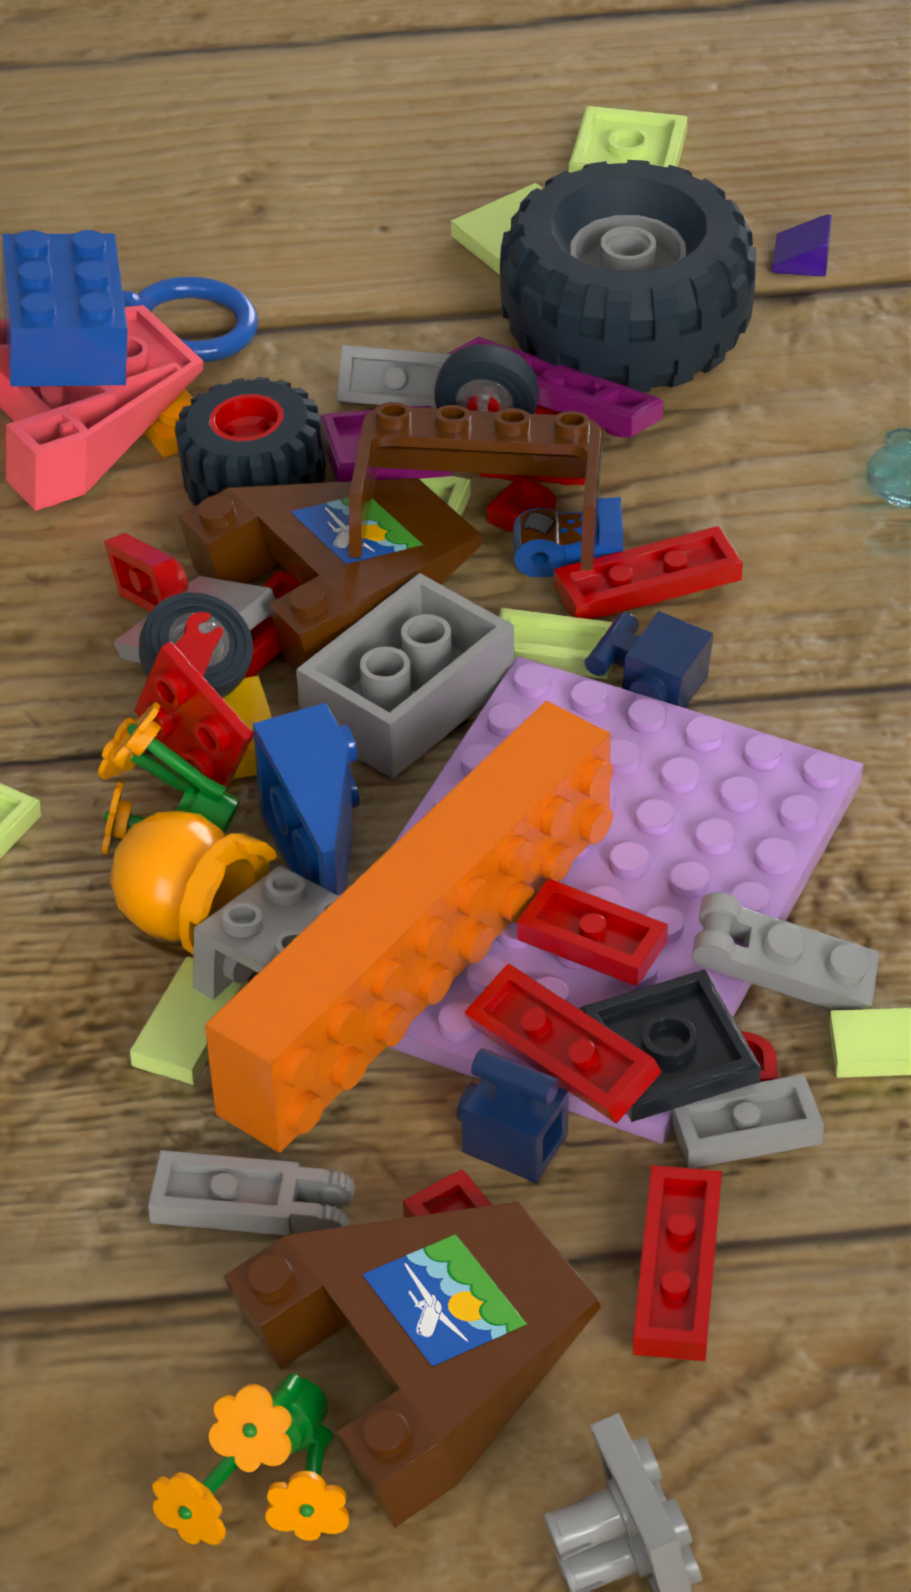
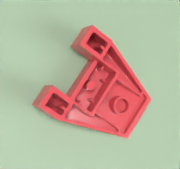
[0,305,203,511]

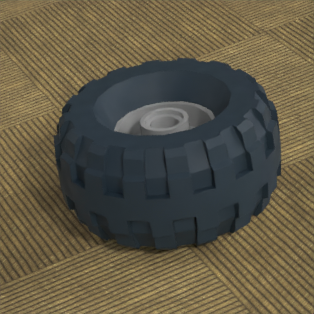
[500,160,756,393]

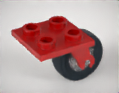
[434,344,604,485]
[134,592,254,791]

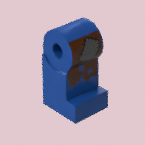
[513,497,623,577]

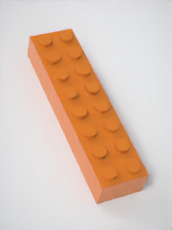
[205,700,613,1153]

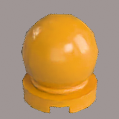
[109,811,278,956]

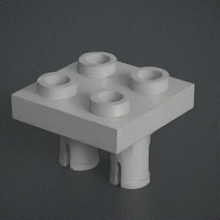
[543,1413,702,1592]

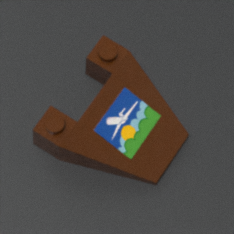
[178,478,483,670]
[224,1202,601,1528]

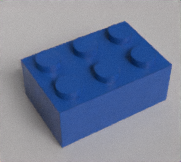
[2,230,128,386]

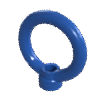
[123,277,258,363]

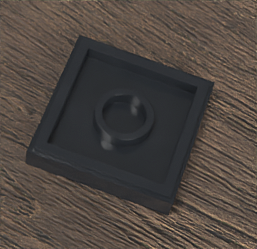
[579,969,761,1122]

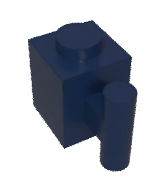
[585,611,714,708]
[456,1048,569,1183]

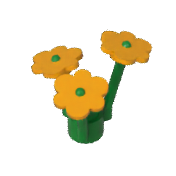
[98,701,241,855]
[152,1374,350,1545]

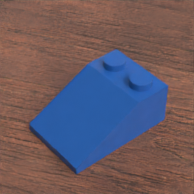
[253,702,360,896]

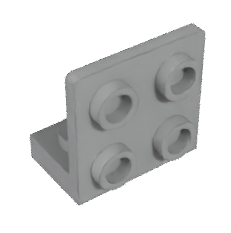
[193,866,339,1000]

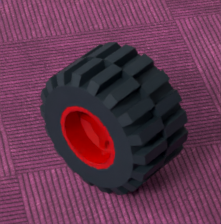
[175,377,326,506]

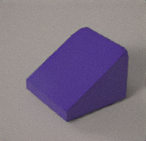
[772,214,832,277]

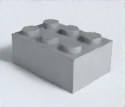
[296,573,514,779]

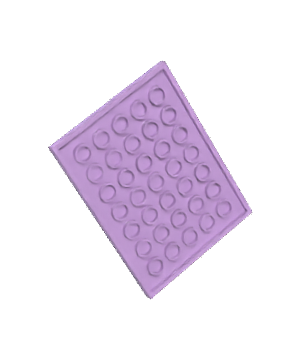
[389,656,863,1145]

